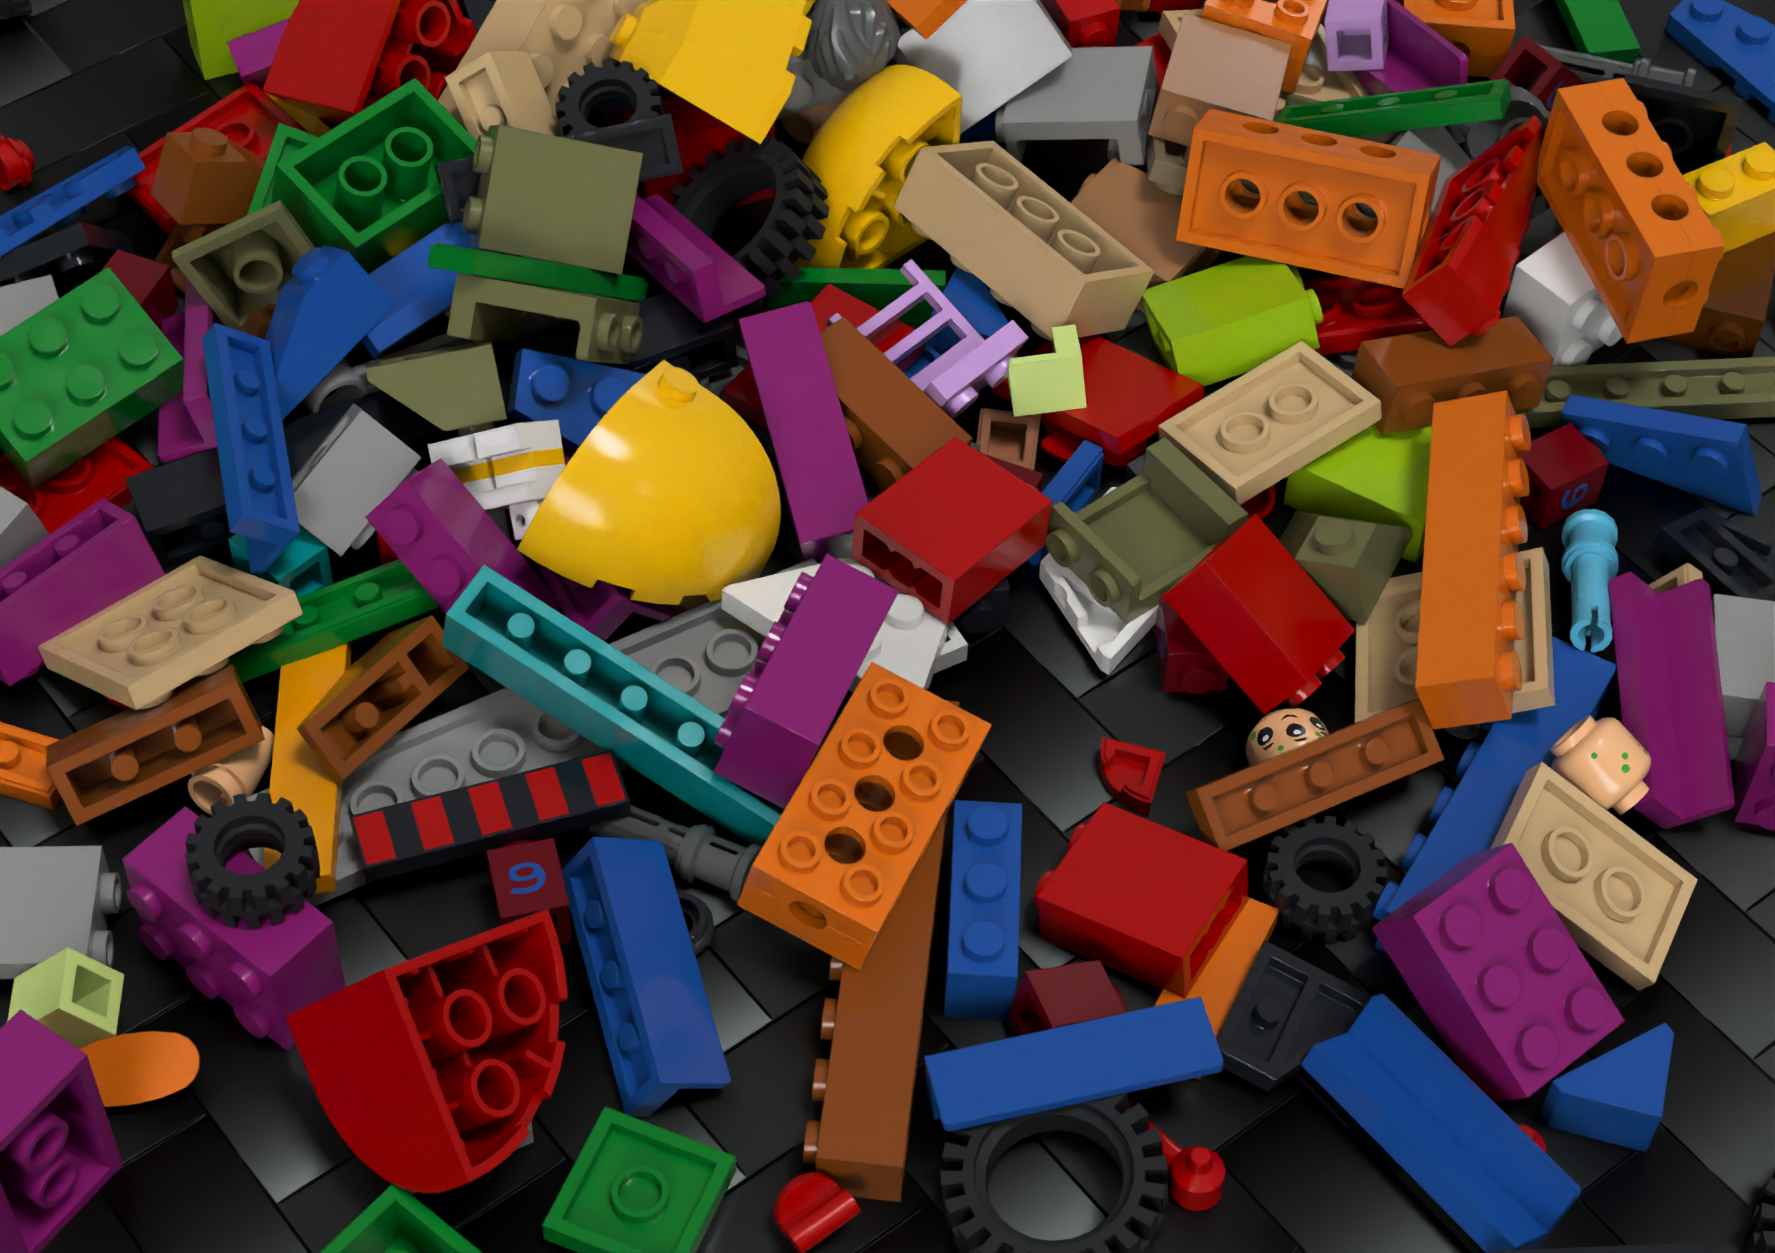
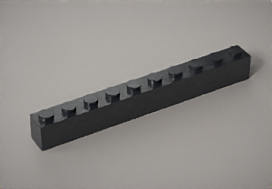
[125,291,738,569]

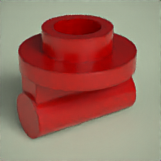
[774,1172,861,1253]

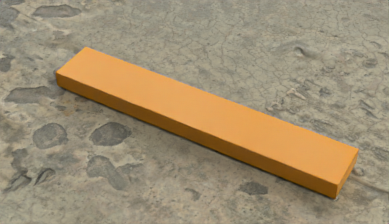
[262,641,352,893]

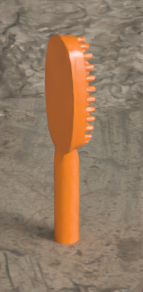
[79,1031,200,1107]

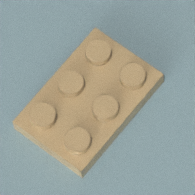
[1158,341,1382,505]
[1490,762,1698,991]

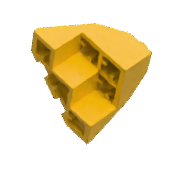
[609,0,816,144]

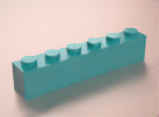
[442,565,807,846]

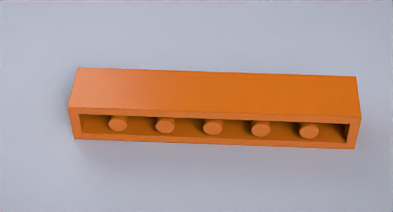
[1415,390,1531,730]

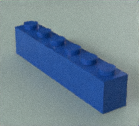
[1373,636,1617,954]

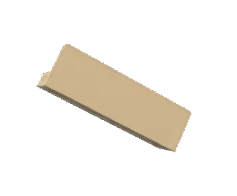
[445,51,561,264]

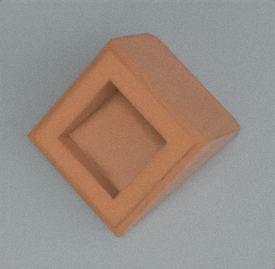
[976,408,1041,470]

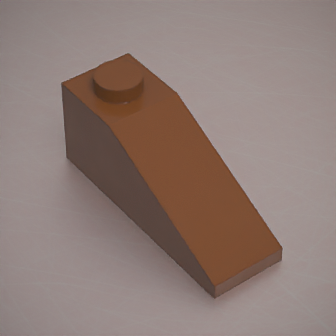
[151,128,266,225]
[296,615,469,783]

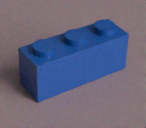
[944,800,1022,1021]

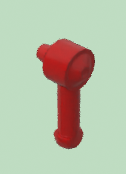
[1128,1099,1226,1212]

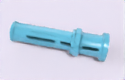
[1562,509,1618,652]

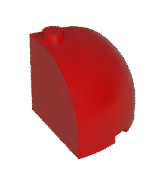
[262,0,477,126]
[285,909,568,1193]

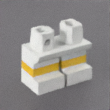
[428,420,565,541]

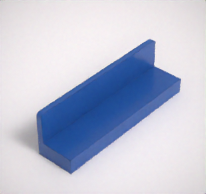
[361,222,528,360]
[202,323,300,576]
[561,837,731,1117]
[1301,994,1581,1253]
[924,997,1223,1131]

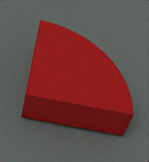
[1099,737,1166,817]

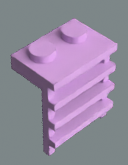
[826,259,1029,419]

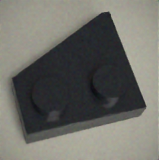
[1216,940,1373,1092]

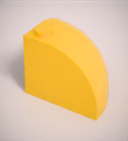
[794,64,962,269]
[517,360,781,605]

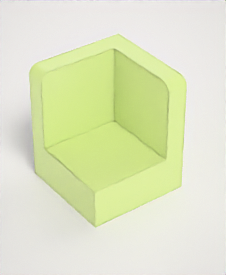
[1008,324,1087,417]

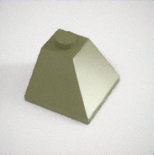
[172,200,315,333]
[366,340,507,437]
[1279,511,1412,623]

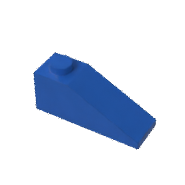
[265,245,395,421]

